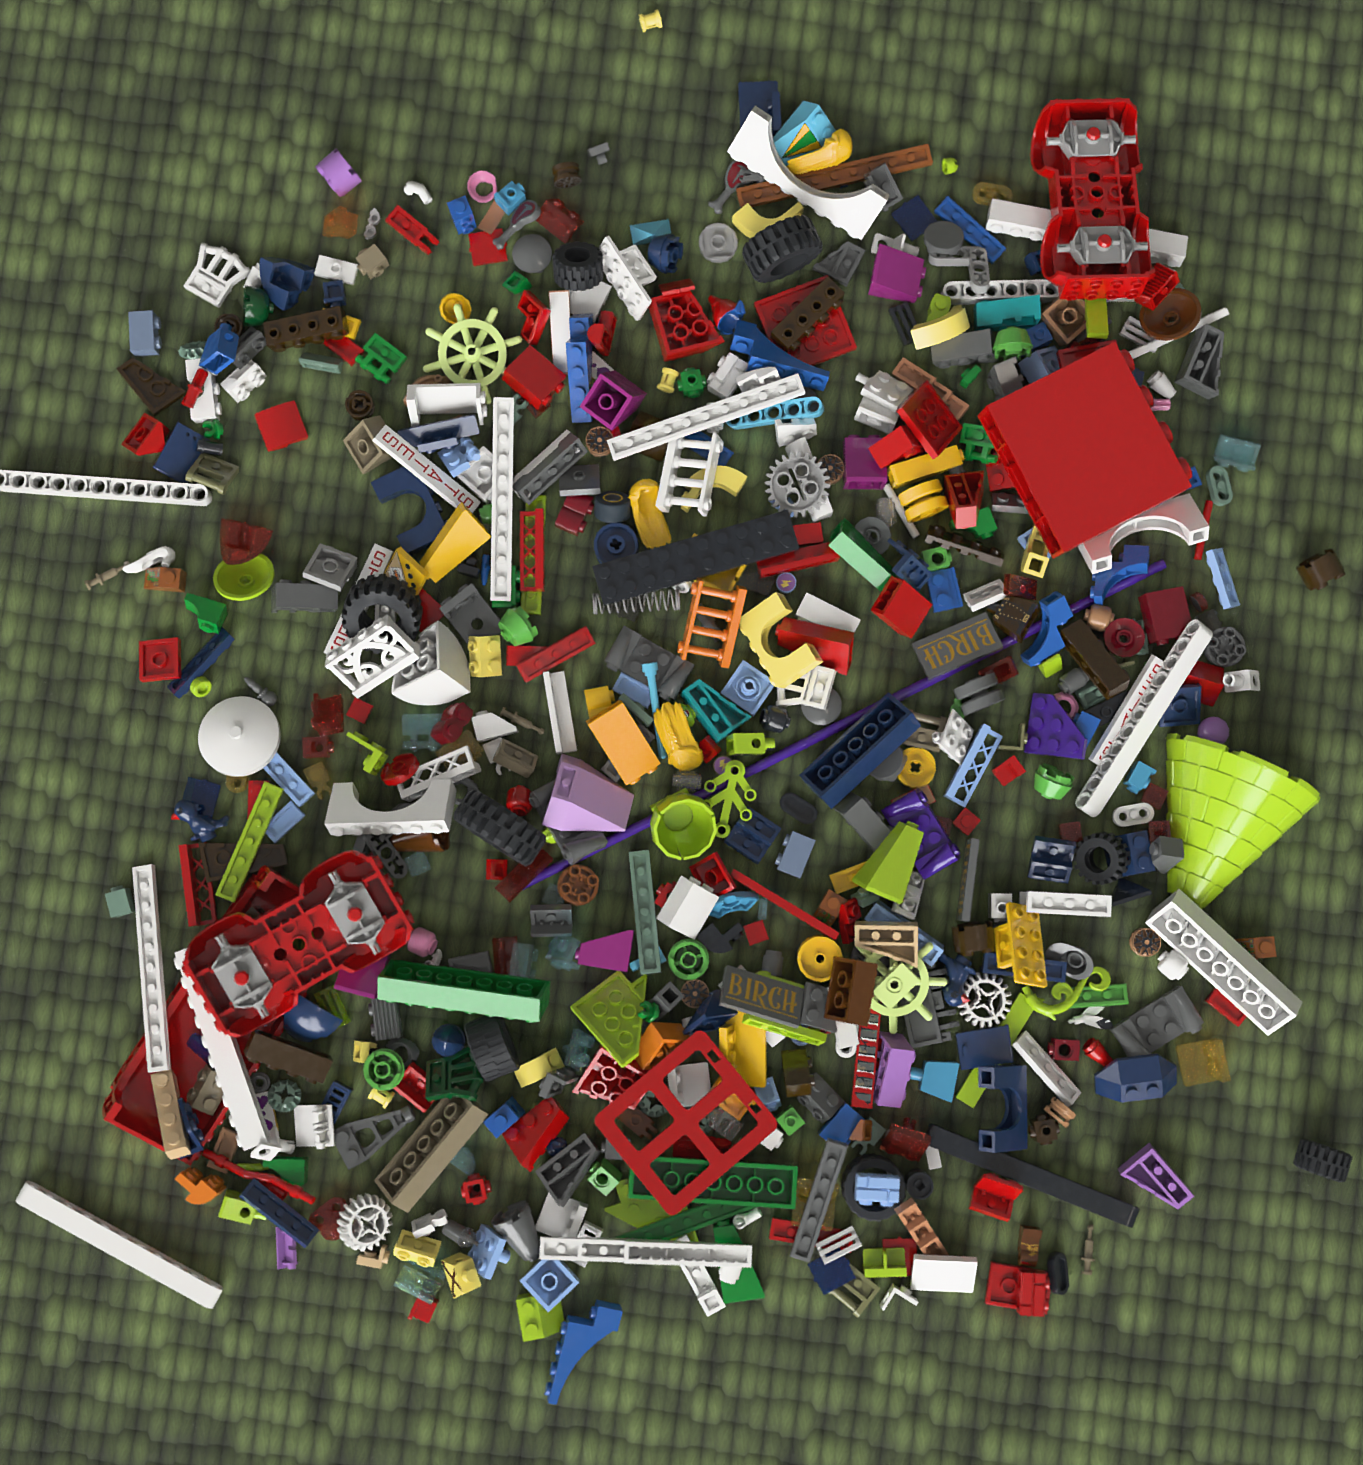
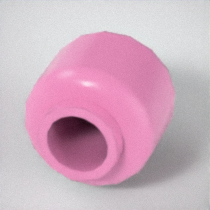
[407,927,438,957]

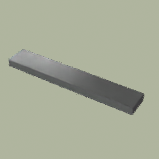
[790,1138,848,1263]

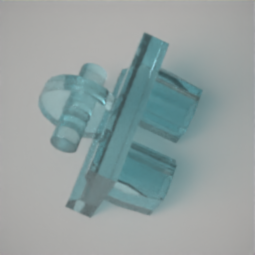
[562,1029,596,1071]

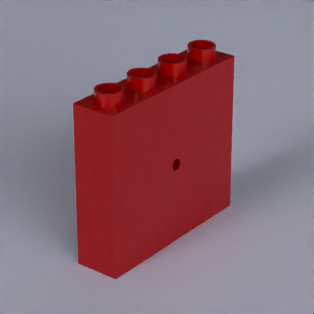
[977,342,1192,559]

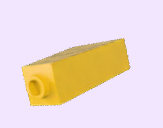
[887,445,965,490]
[419,502,491,583]

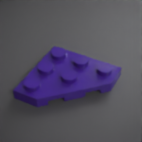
[1024,693,1088,760]

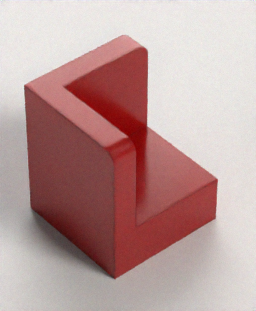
[991,755,1026,786]
[408,1291,439,1323]

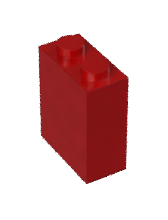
[502,345,567,410]
[871,576,932,639]

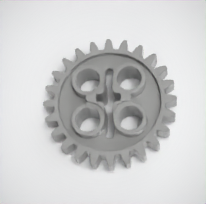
[765,451,831,518]

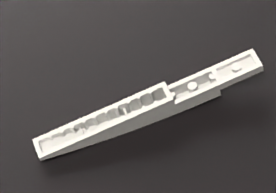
[540,1237,752,1268]

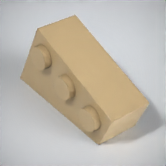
[855,921,918,968]

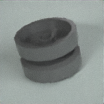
[953,672,1006,716]

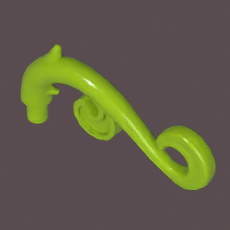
[1022,966,1111,1020]

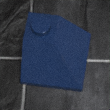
[682,990,738,1035]

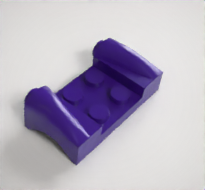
[881,788,961,880]

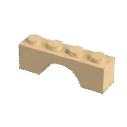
[151,1069,191,1160]

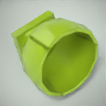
[650,788,717,860]

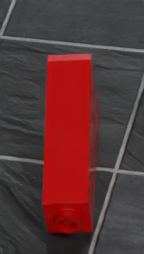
[775,617,855,676]

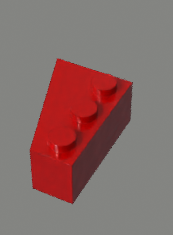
[868,425,926,469]
[944,470,984,529]
[502,1097,569,1172]

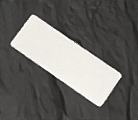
[922,1133,942,1170]

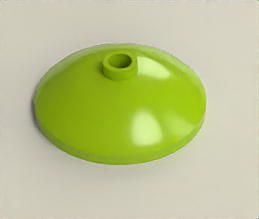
[213,551,275,601]

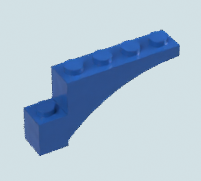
[566,313,594,423]
[730,319,830,392]
[544,1300,623,1405]

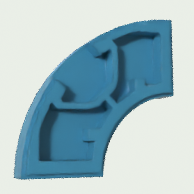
[709,891,759,919]

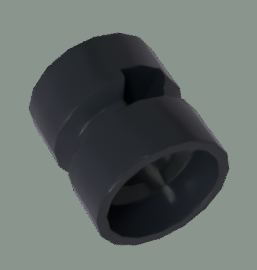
[904,1168,934,1200]

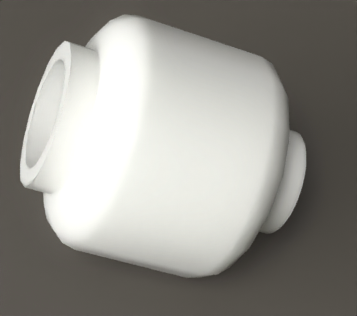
[1157,950,1189,980]

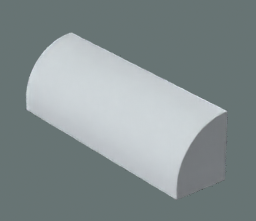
[785,437,833,523]

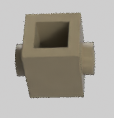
[356,243,389,279]

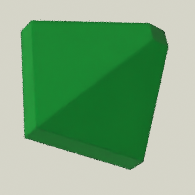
[502,271,532,294]

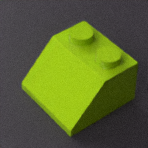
[516,1293,565,1342]

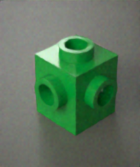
[677,367,707,398]

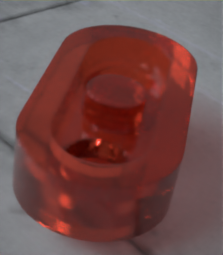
[309,1196,347,1232]

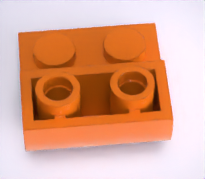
[175,1167,227,1204]

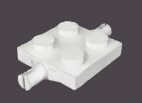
[855,370,914,413]

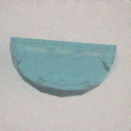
[450,1146,476,1175]

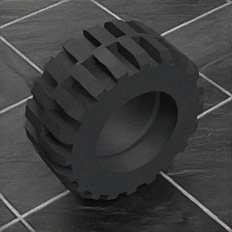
[742,215,823,283]
[341,574,423,654]

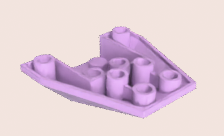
[542,754,634,832]

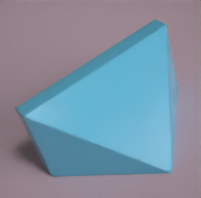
[630,219,671,245]

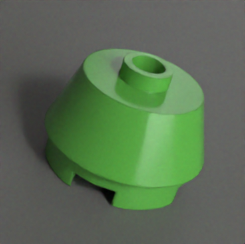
[992,327,1033,361]
[498,606,538,646]
[1034,763,1075,799]
[668,939,709,980]
[363,1048,404,1091]

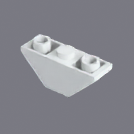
[891,871,925,920]

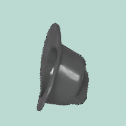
[1045,942,1094,980]

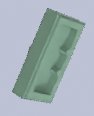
[618,693,654,729]

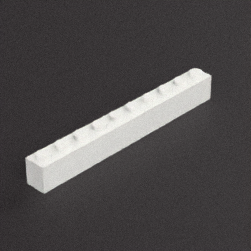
[985,198,1188,267]
[174,949,271,1151]

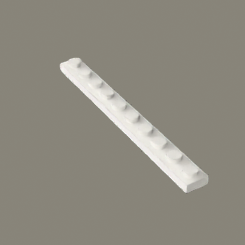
[607,374,805,461]
[490,397,514,601]
[132,864,171,1073]

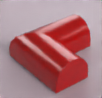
[517,290,551,345]
[587,311,617,356]

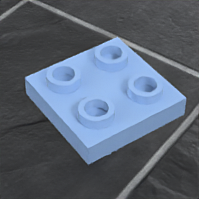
[720,660,774,717]
[468,1224,510,1280]

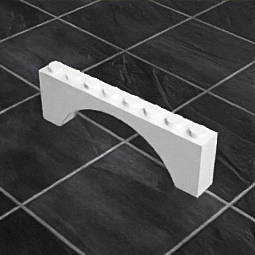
[727,106,889,240]

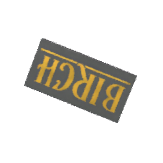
[912,612,1003,680]
[956,838,980,922]
[719,965,804,1029]

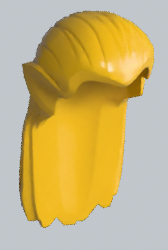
[786,129,853,175]
[628,479,672,549]
[653,702,703,771]

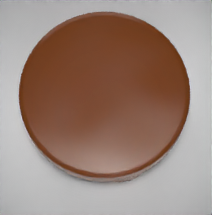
[557,865,599,906]

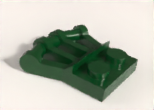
[425,1046,483,1102]

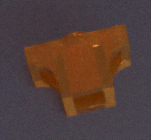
[323,206,358,239]

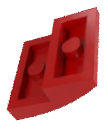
[254,400,309,452]

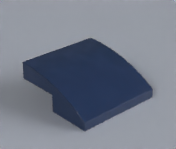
[724,806,782,865]
[1027,836,1076,884]

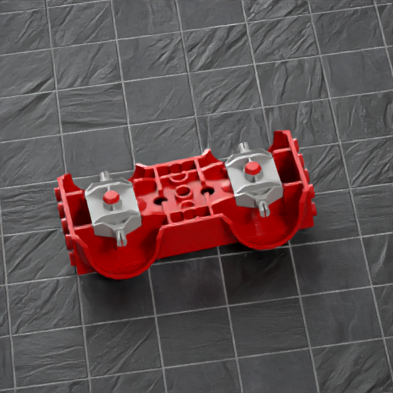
[1030,97,1155,301]
[181,850,414,1038]

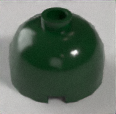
[243,285,273,327]

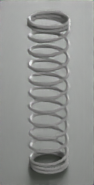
[593,589,680,615]

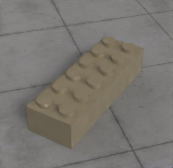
[374,1086,489,1213]

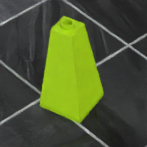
[852,821,924,904]

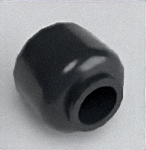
[759,705,791,733]

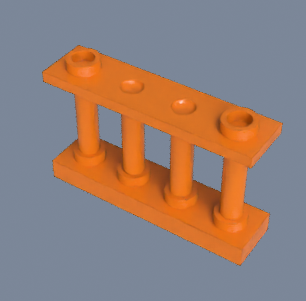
[677,577,747,669]

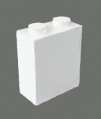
[656,875,719,940]

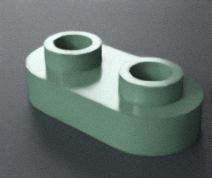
[1206,465,1233,506]

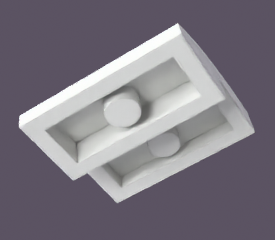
[565,282,612,324]
[735,367,781,393]

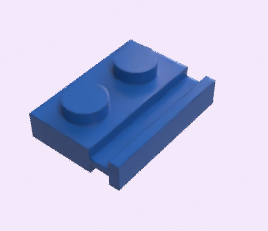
[927,567,963,613]

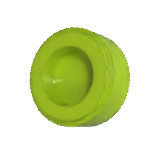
[190,676,212,697]

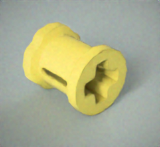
[639,9,662,32]
[657,368,679,393]
[368,1088,395,1109]

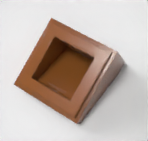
[849,1120,872,1141]

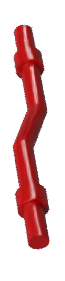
[202,1148,316,1205]

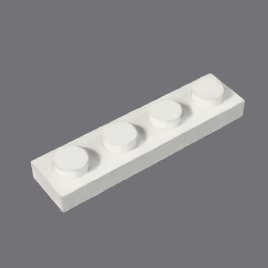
[1012,1031,1081,1107]

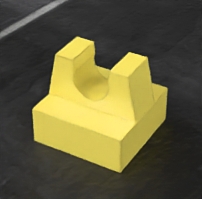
[353,1040,377,1063]

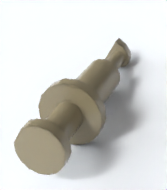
[84,561,130,590]
[499,707,545,734]
[1081,1224,1095,1275]

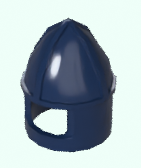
[432,1024,466,1057]

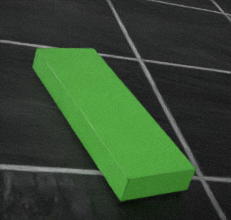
[1065,983,1129,1009]

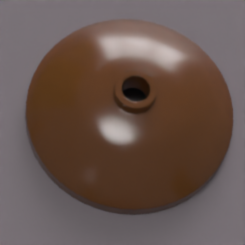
[1139,288,1202,341]

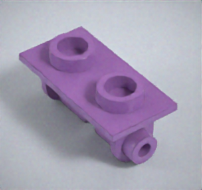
[276,1227,298,1269]

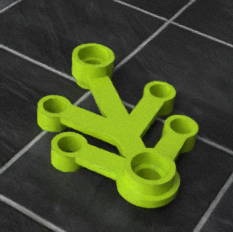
[704,760,757,838]

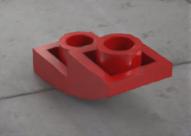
[506,645,548,666]
[839,897,862,944]

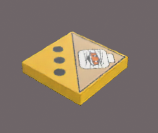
[384,547,429,595]

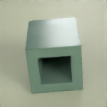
[105,885,136,918]

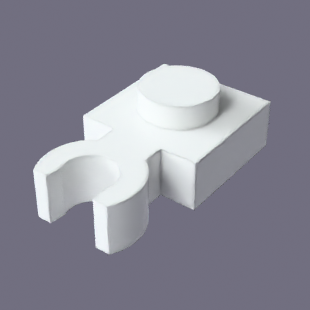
[482,737,511,775]
[411,1209,448,1239]

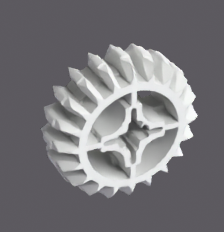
[957,972,1012,1028]
[336,1193,393,1251]

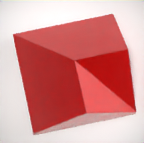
[121,413,170,456]

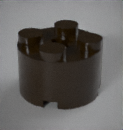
[1295,548,1346,591]
[951,920,995,956]

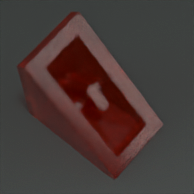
[978,656,1019,685]

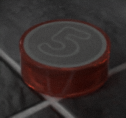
[1190,592,1208,613]

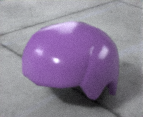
[1197,717,1229,744]

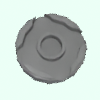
[699,223,738,263]

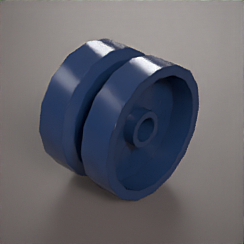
[594,523,638,564]

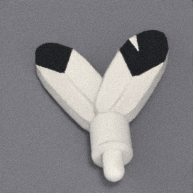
[1068,1006,1113,1029]

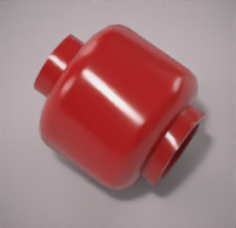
[506,785,532,817]

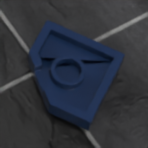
[1158,683,1201,727]

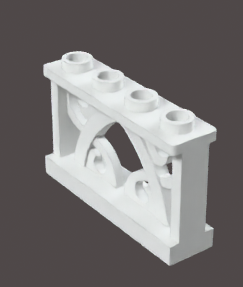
[325,615,421,699]

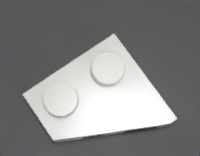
[775,418,817,447]

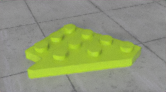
[570,971,648,1068]
[604,1178,699,1242]

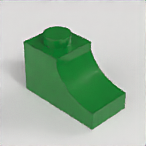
[949,506,998,540]
[184,593,228,634]
[263,1156,309,1186]

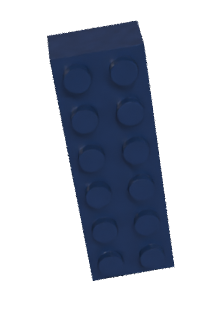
[799,692,921,809]

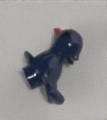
[171,800,230,843]
[937,953,976,1007]

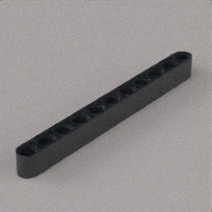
[922,1123,1140,1228]

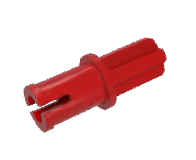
[181,368,208,409]

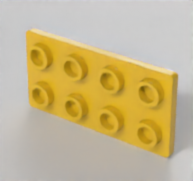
[993,902,1047,988]
[719,1011,767,1088]

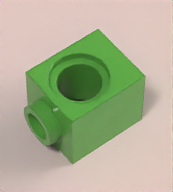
[919,547,952,572]
[775,1104,805,1136]
[587,1157,622,1196]

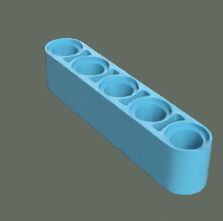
[726,396,824,430]

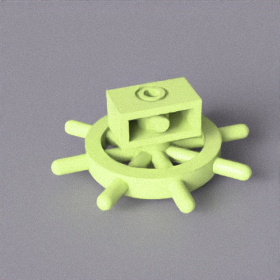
[855,942,948,1034]

